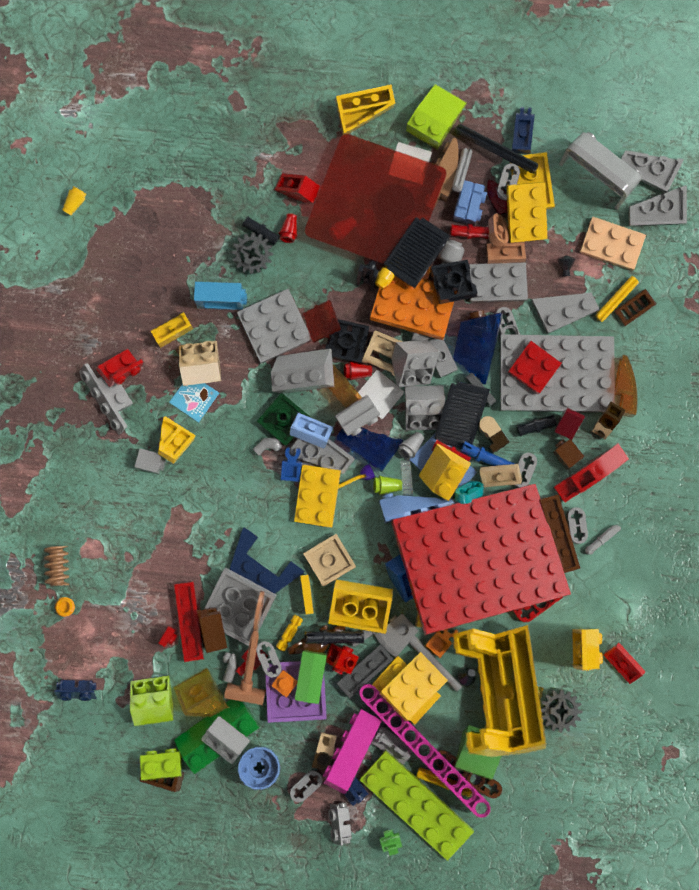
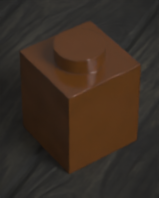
[553,439,585,470]

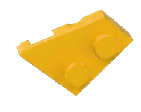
[158,416,196,464]

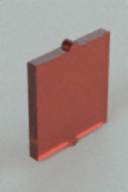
[303,300,341,343]

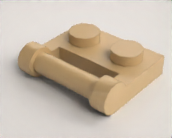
[362,330,402,376]

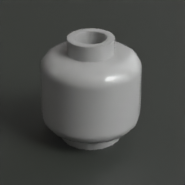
[437,239,465,264]

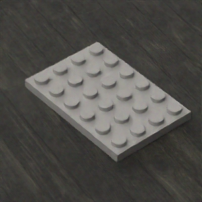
[500,334,615,412]

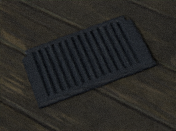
[384,217,451,289]
[434,381,490,448]

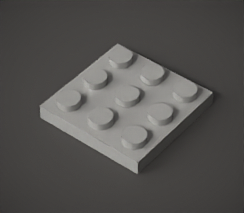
[237,289,312,364]
[204,568,277,646]

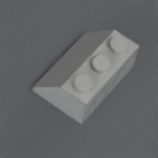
[271,349,334,394]

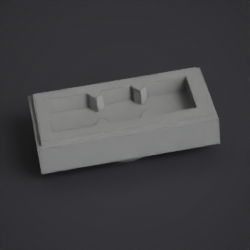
[429,338,458,378]

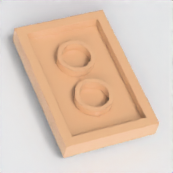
[580,217,646,271]

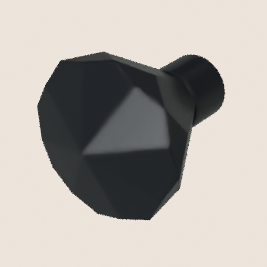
[557,255,576,276]
[457,668,475,687]

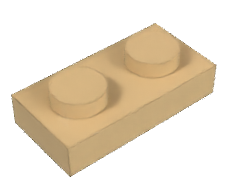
[480,464,522,487]

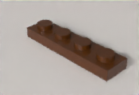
[540,494,581,573]

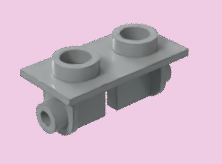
[371,726,412,765]
[328,802,352,846]

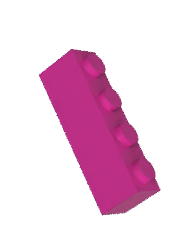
[323,709,382,794]

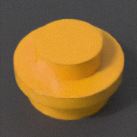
[55,597,75,617]

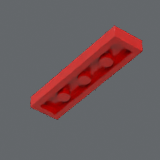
[174,582,204,662]

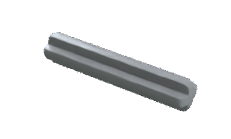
[452,148,472,192]

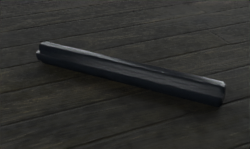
[455,124,538,174]

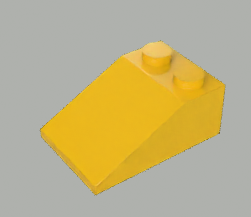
[572,629,603,670]

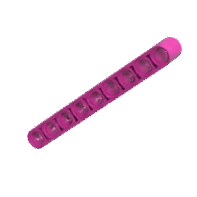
[360,684,491,818]

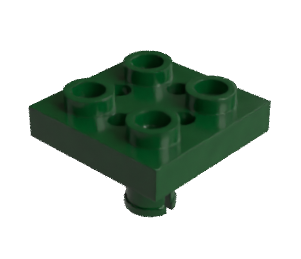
[257,393,311,446]

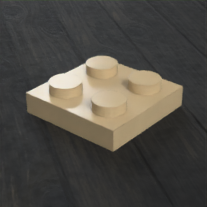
[303,534,356,587]

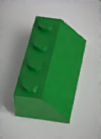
[174,699,260,774]

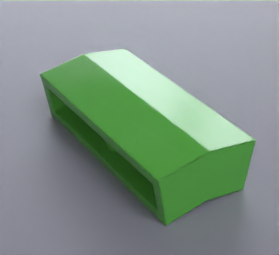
[295,650,327,704]

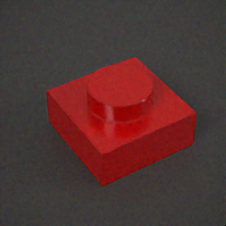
[159,626,177,647]

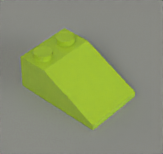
[406,84,467,150]

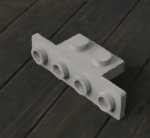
[79,363,133,435]

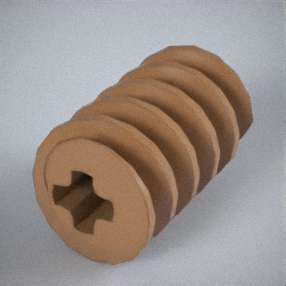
[44,546,70,586]

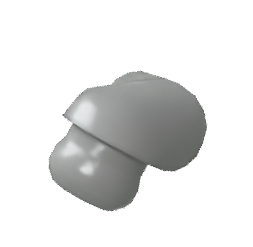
[253,438,282,456]
[223,652,237,682]

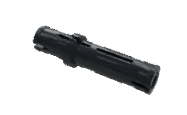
[304,630,364,646]

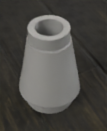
[398,432,424,460]

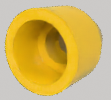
[375,268,395,289]

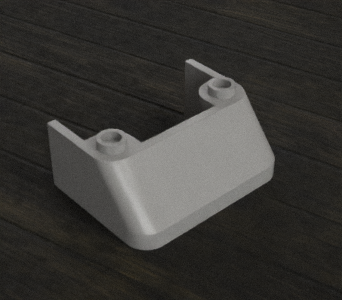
[559,132,642,210]

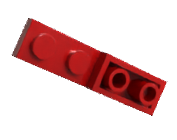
[554,443,629,503]

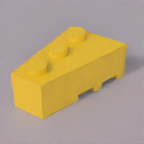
[335,85,395,137]

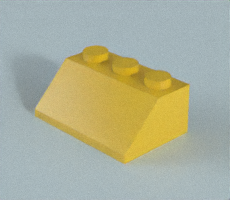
[328,579,393,634]

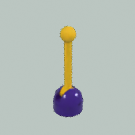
[338,464,375,489]

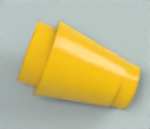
[62,186,86,216]

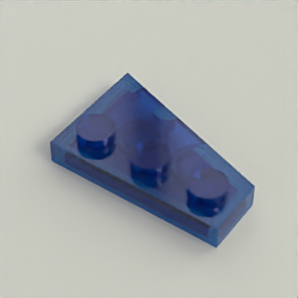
[335,427,404,472]

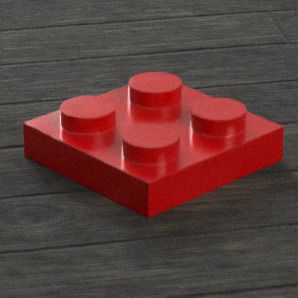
[508,341,562,395]

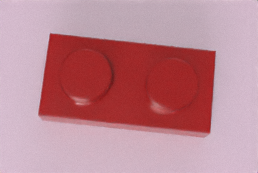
[604,643,646,684]

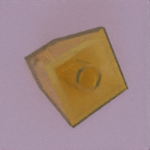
[173,668,228,717]

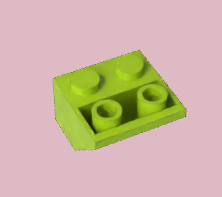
[130,676,174,726]

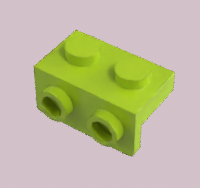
[140,749,182,781]

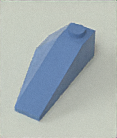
[379,493,458,524]

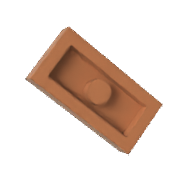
[486,242,526,264]

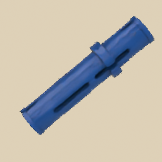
[460,441,516,466]

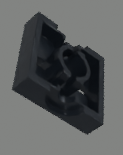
[430,259,478,304]
[325,318,370,364]

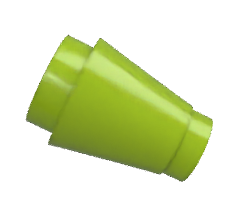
[373,476,402,495]

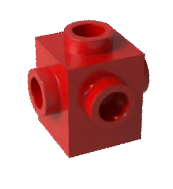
[326,644,359,675]

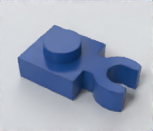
[281,447,302,482]

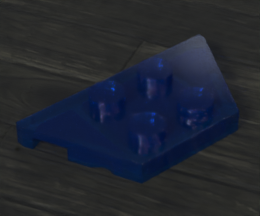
[453,312,503,385]

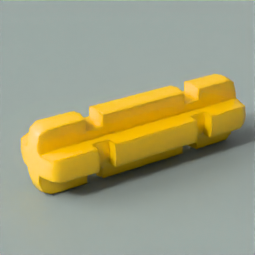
[276,615,303,651]

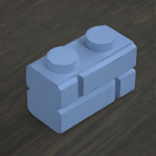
[453,181,487,226]

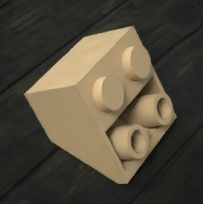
[179,341,221,386]

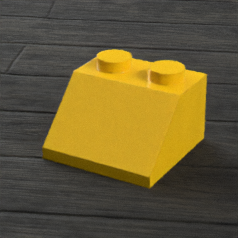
[419,444,471,501]

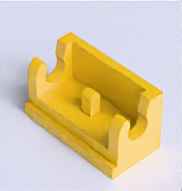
[151,312,193,348]

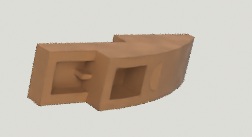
[423,138,458,214]

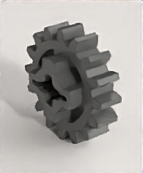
[232,232,274,274]
[541,689,583,733]

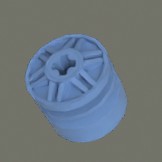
[238,747,280,790]

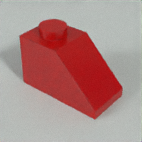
[275,173,321,203]

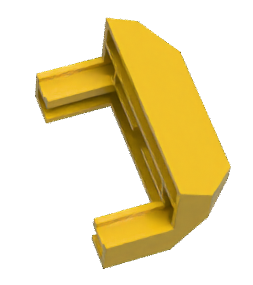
[453,625,546,757]

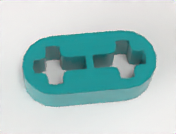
[455,481,484,504]

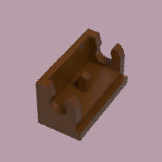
[197,608,227,653]

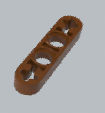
[434,750,502,799]

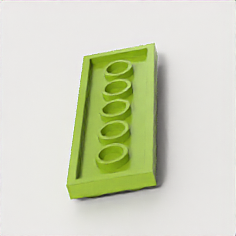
[360,750,474,861]

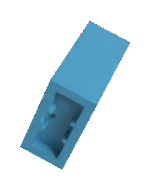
[194,282,247,310]

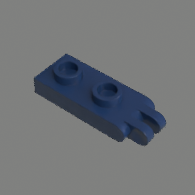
[512,107,535,154]

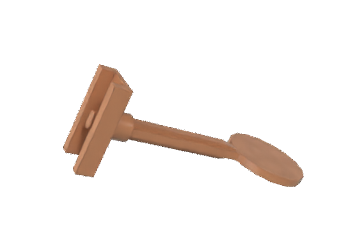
[224,591,266,705]

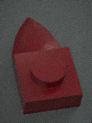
[487,180,508,215]

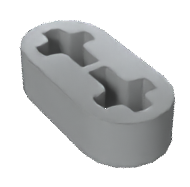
[497,163,520,200]
[514,453,537,488]
[567,507,588,544]
[256,641,282,677]
[290,770,323,802]

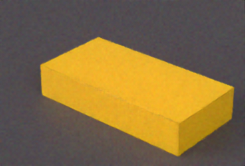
[301,575,314,614]

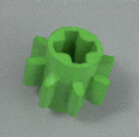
[380,829,402,856]

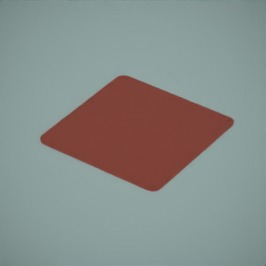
[305,134,447,264]

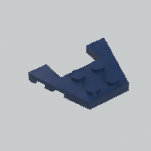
[229,527,305,594]

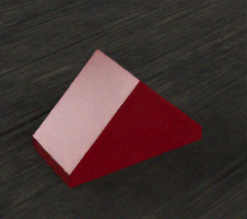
[555,408,585,440]

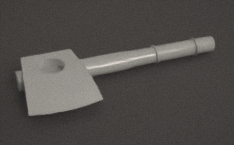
[375,614,462,692]

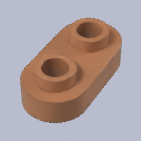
[488,213,508,247]

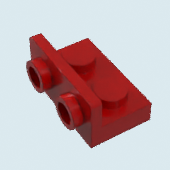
[96,349,144,387]

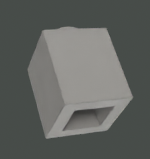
[135,449,166,474]

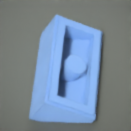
[290,413,333,448]

